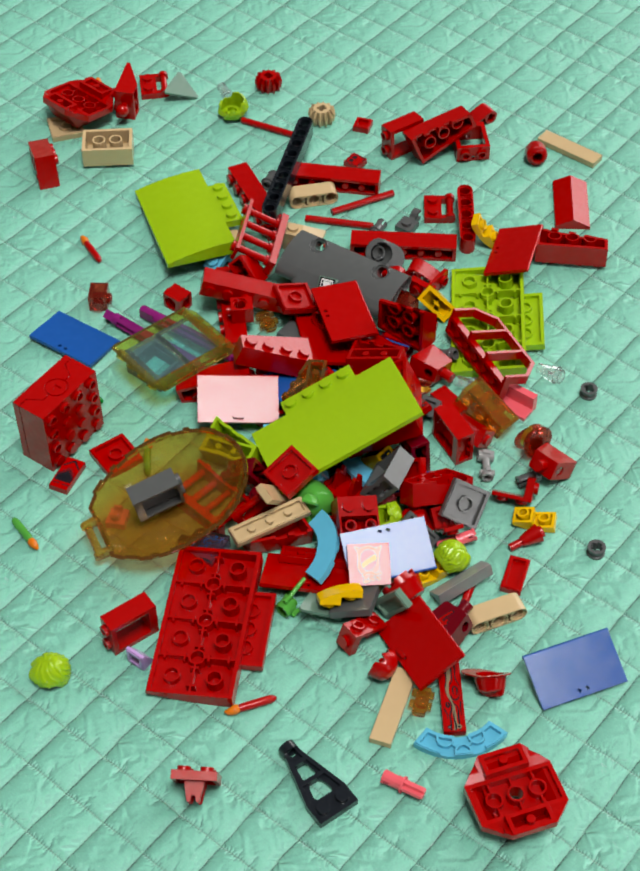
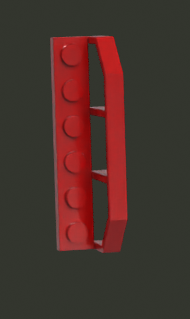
[445,307,535,400]

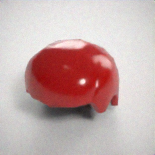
[368,649,398,681]

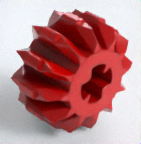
[255,69,282,94]

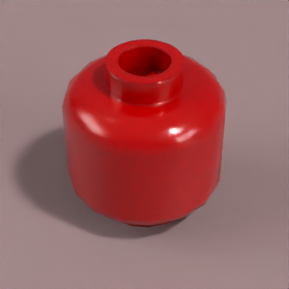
[525,141,548,166]

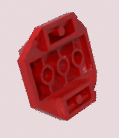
[43,77,113,128]
[464,743,569,840]

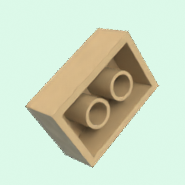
[81,128,134,167]

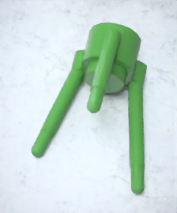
[275,577,306,618]

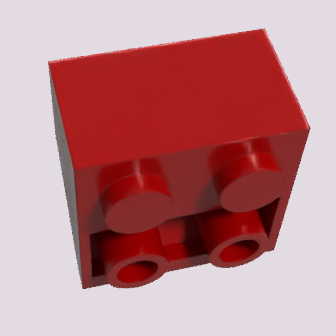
[331,495,380,534]

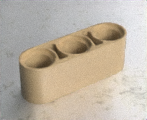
[288,182,339,209]
[468,593,527,634]

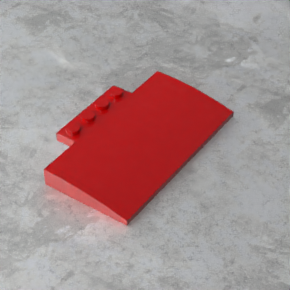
[146,546,277,707]

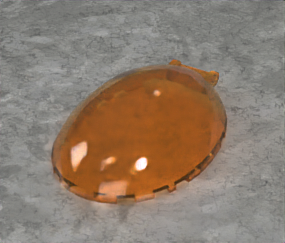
[80,427,249,561]

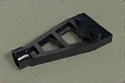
[278,740,358,828]

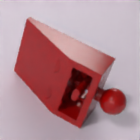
[112,62,139,120]

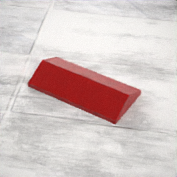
[552,175,590,230]

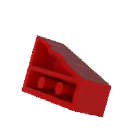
[28,138,60,190]
[346,338,407,375]
[400,468,473,509]
[243,518,314,553]

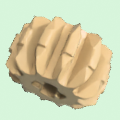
[308,101,335,127]

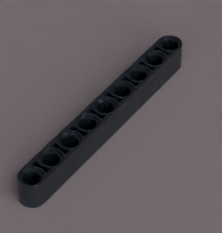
[262,117,313,225]

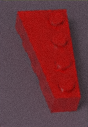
[402,106,476,164]
[535,224,608,267]
[233,335,314,379]
[176,361,256,403]

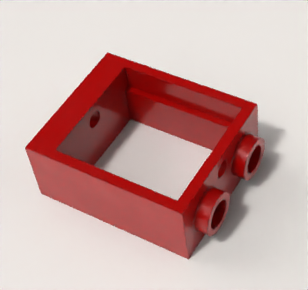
[381,111,424,160]
[452,121,490,162]
[432,402,475,466]
[99,592,159,656]

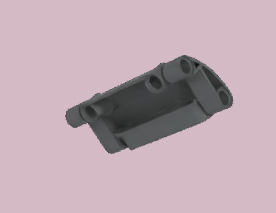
[275,230,412,319]

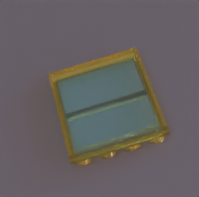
[111,307,235,392]

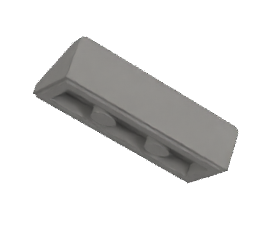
[430,561,493,605]

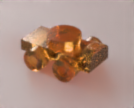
[254,310,278,333]
[409,687,435,717]

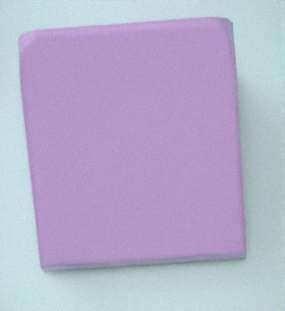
[126,646,153,671]

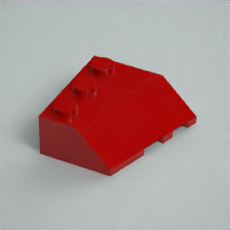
[378,298,437,352]

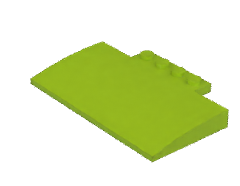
[135,169,242,268]
[451,267,545,378]
[252,357,424,494]

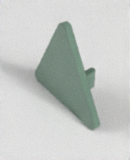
[164,72,198,99]
[299,592,342,620]

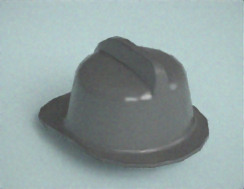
[365,238,405,267]

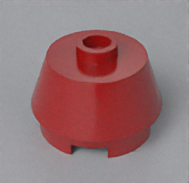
[382,568,425,601]

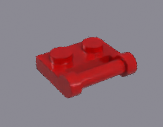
[139,71,170,100]
[424,193,456,223]
[229,492,279,524]

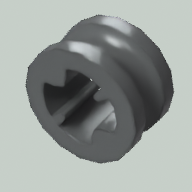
[580,382,598,401]
[586,539,606,560]

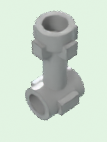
[477,449,495,482]

